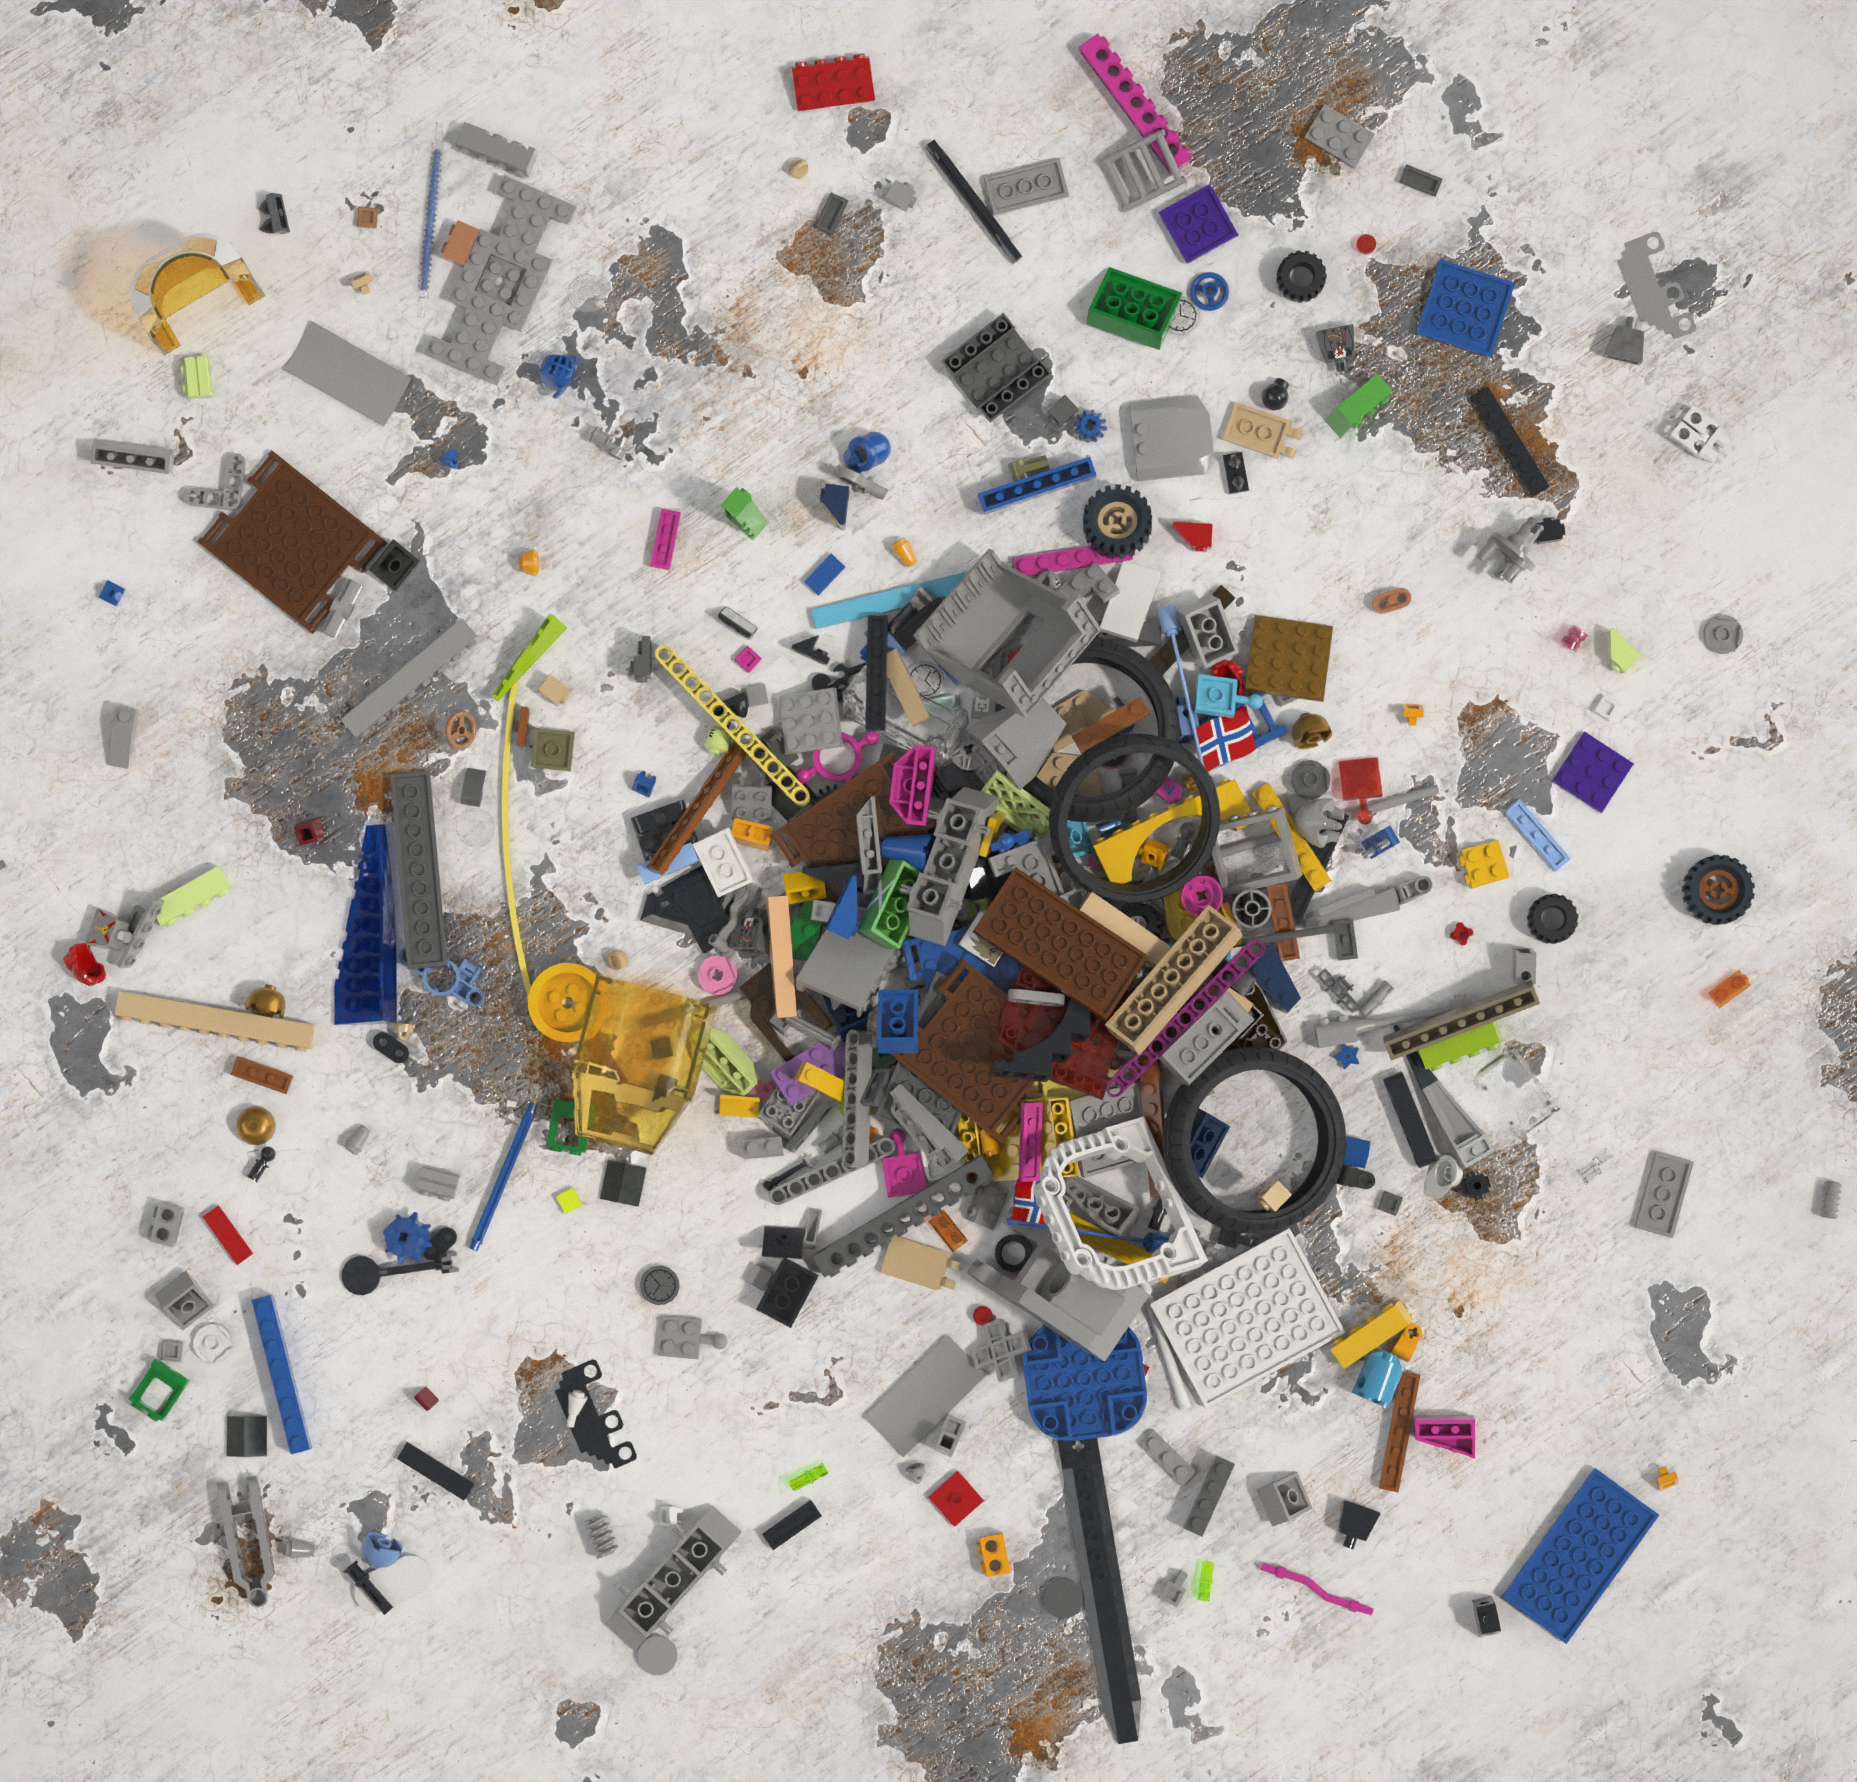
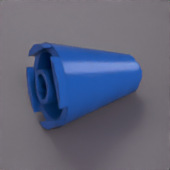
[879,834,935,873]

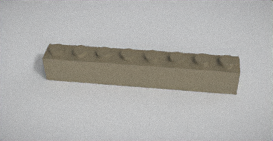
[1383,980,1540,1061]

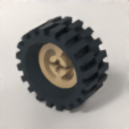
[1083,484,1152,559]

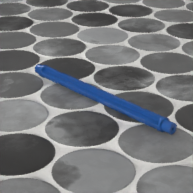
[469,1102,538,1251]

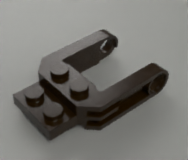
[739,962,834,1062]

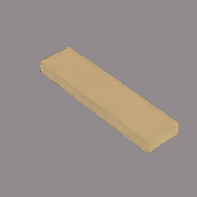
[887,649,931,727]

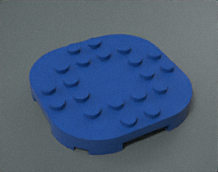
[1023,1326,1147,1442]

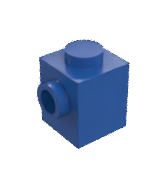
[1343,1136,1371,1169]

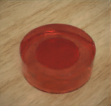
[1356,234,1376,255]

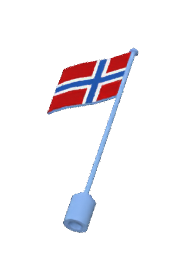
[1157,605,1256,772]

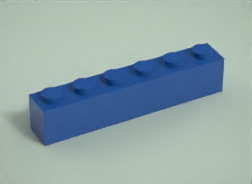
[978,457,1096,515]

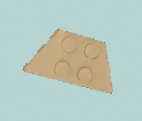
[1053,690,1116,753]
[1037,753,1105,797]

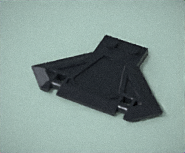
[640,865,737,954]

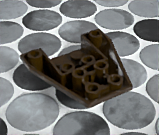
[1212,982,1287,1053]

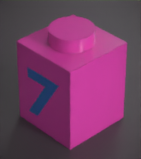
[1155,776,1183,805]

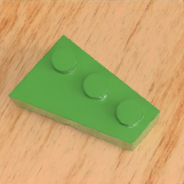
[1325,373,1393,438]

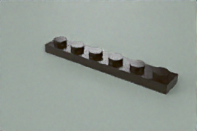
[1149,585,1235,676]

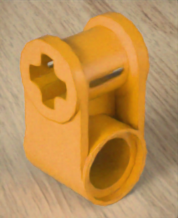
[1390,1323,1422,1362]

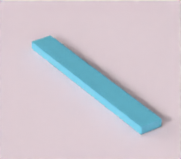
[811,572,965,629]

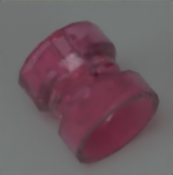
[1561,625,1588,652]

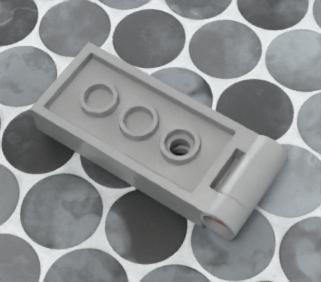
[1158,991,1255,1085]

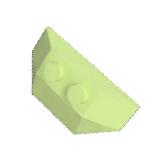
[691,1025,758,1096]

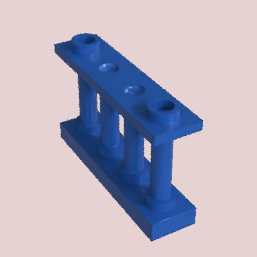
[1198,692,1287,769]

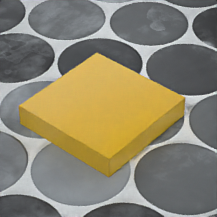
[978,811,1006,857]

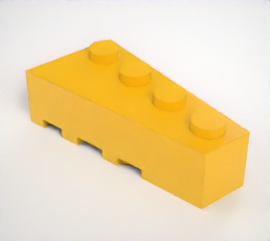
[1331,1300,1413,1369]

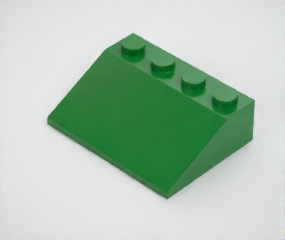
[1086,267,1182,350]

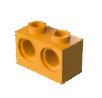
[976,1533,1011,1577]

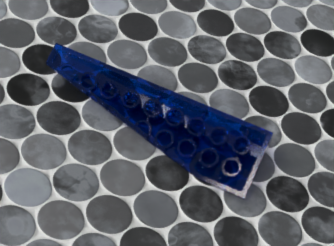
[334,824,397,1025]

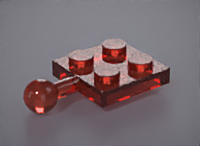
[1338,757,1383,825]

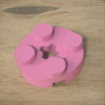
[698,955,738,995]

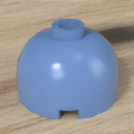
[361,1532,403,1569]

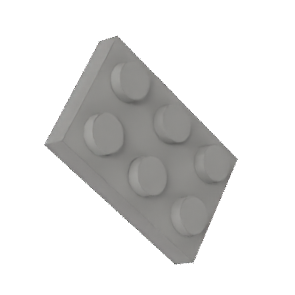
[1304,104,1375,169]

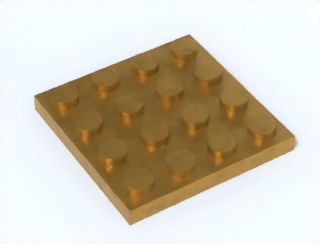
[1245,615,1333,702]

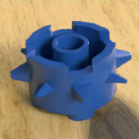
[383,1212,432,1265]

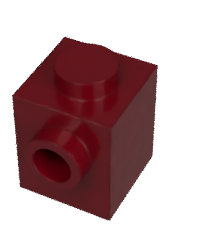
[294,817,325,846]

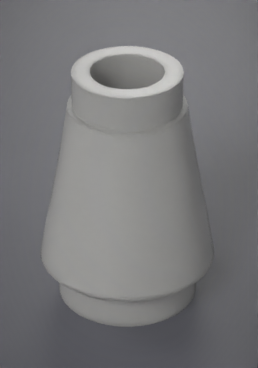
[344,1125,371,1155]
[285,1539,315,1559]

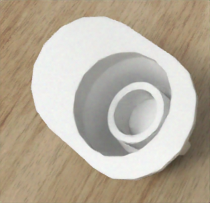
[1425,1155,1463,1199]

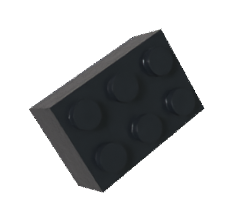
[756,1258,819,1328]

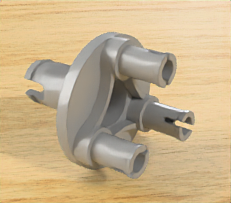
[1476,517,1544,584]

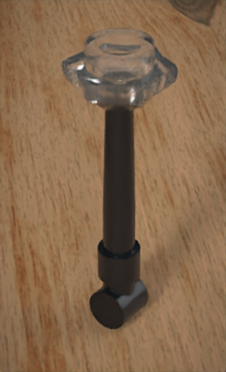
[763,1152,817,1191]

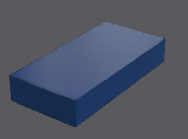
[804,554,846,596]

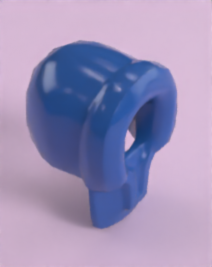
[843,432,891,474]

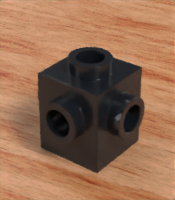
[1461,1171,1491,1201]

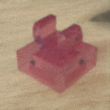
[755,1080,775,1102]

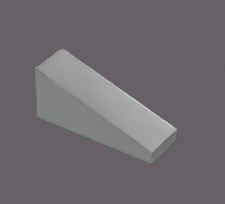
[803,1208,822,1250]

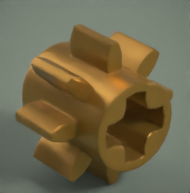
[1182,771,1199,794]

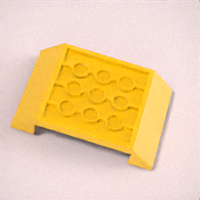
[958,1095,1079,1185]

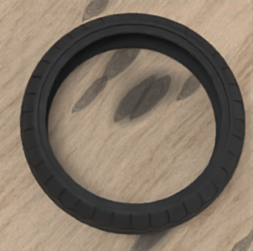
[996,638,1180,822]
[1162,1047,1346,1234]

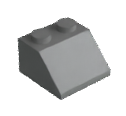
[155,1271,214,1330]
[1257,1472,1313,1527]

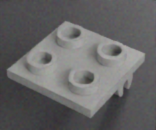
[732,769,772,821]

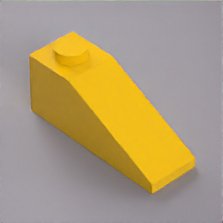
[794,1062,845,1104]

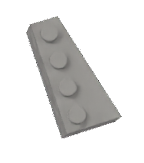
[455,122,538,178]

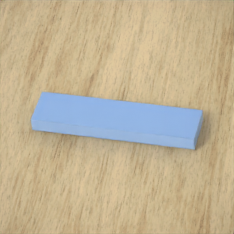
[1504,799,1571,872]

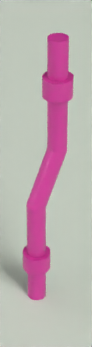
[1260,1563,1374,1616]

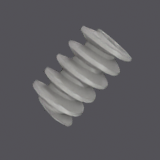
[583,1515,619,1559]

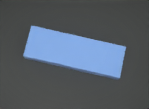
[637,842,699,885]

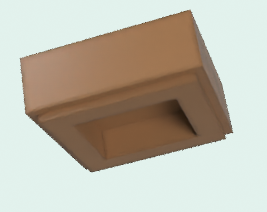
[357,207,379,229]

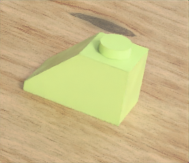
[1608,628,1642,674]

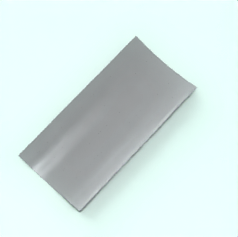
[284,321,411,426]
[864,1335,986,1457]

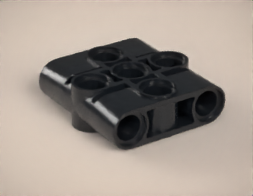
[630,800,699,862]

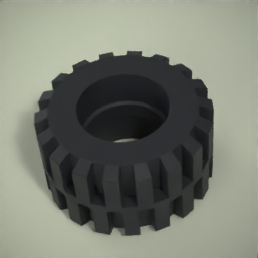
[1276,250,1327,303]
[1527,894,1579,944]

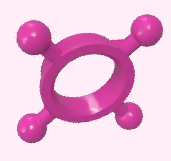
[795,731,880,784]

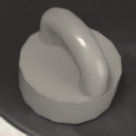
[905,1463,926,1484]

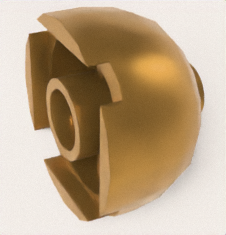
[1292,713,1332,749]
[245,984,286,1018]
[236,1106,276,1146]

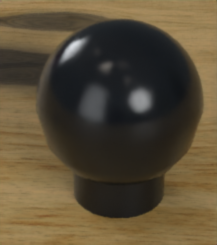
[1261,378,1289,411]

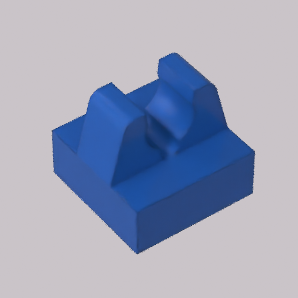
[99,580,126,607]
[632,771,656,798]

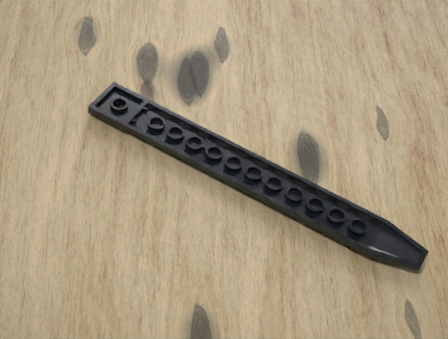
[1057,1438,1141,1744]

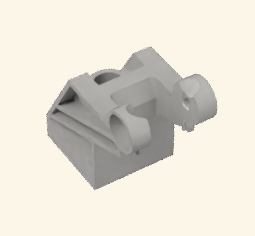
[967,1207,1149,1361]

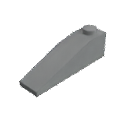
[1064,1176,1139,1237]

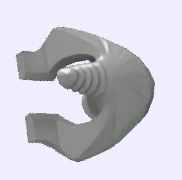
[1294,798,1345,848]

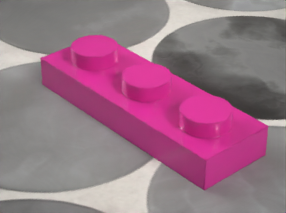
[650,508,681,571]

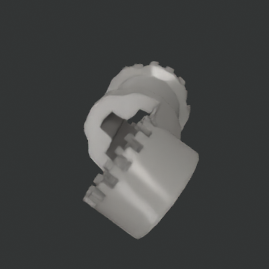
[589,426,627,461]

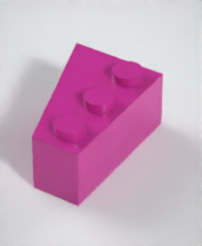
[1413,1415,1475,1459]

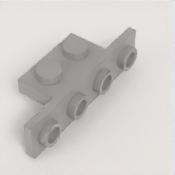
[117,899,165,969]

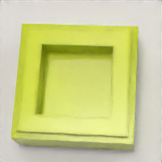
[556,1187,583,1214]

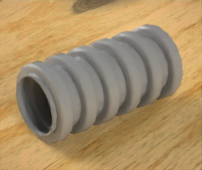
[1820,1181,1842,1219]

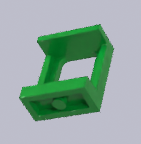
[546,1099,595,1156]
[129,1359,190,1422]

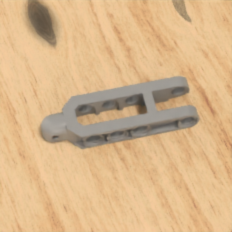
[217,1476,275,1608]

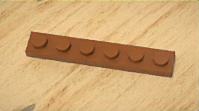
[1379,1371,1421,1492]

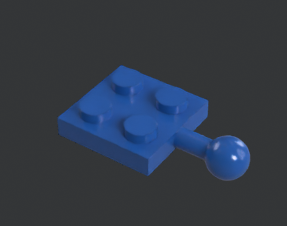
[990,829,1036,854]

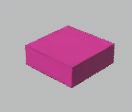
[734,645,762,673]

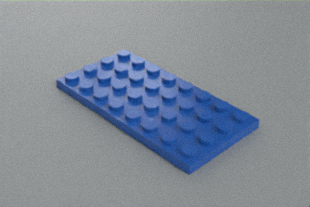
[1501,1467,1659,1644]

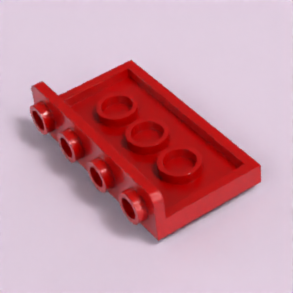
[791,53,875,111]

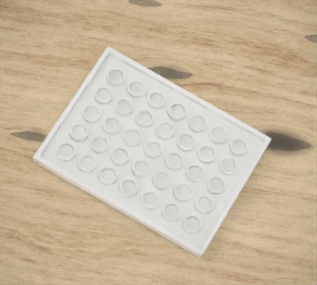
[1149,1228,1346,1409]

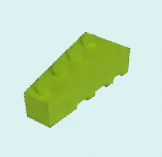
[1419,1021,1504,1071]

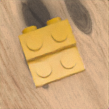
[1458,840,1510,889]

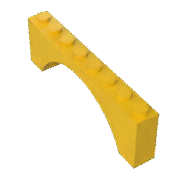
[1092,778,1251,884]

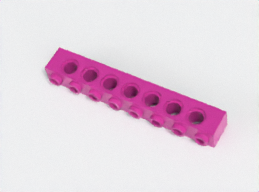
[1078,33,1191,176]

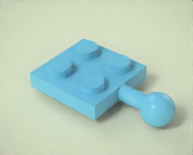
[1194,674,1263,718]

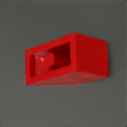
[1172,522,1213,553]

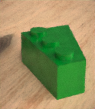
[790,901,822,962]

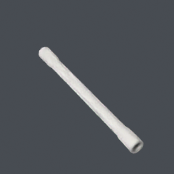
[1138,1282,1191,1410]

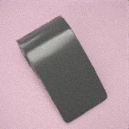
[460,768,486,807]

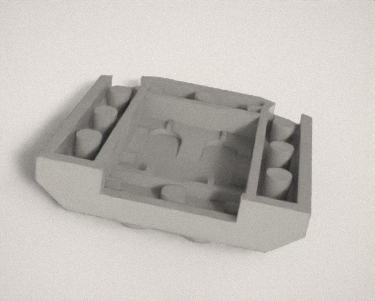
[1129,396,1214,482]

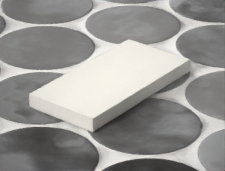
[1100,561,1161,642]

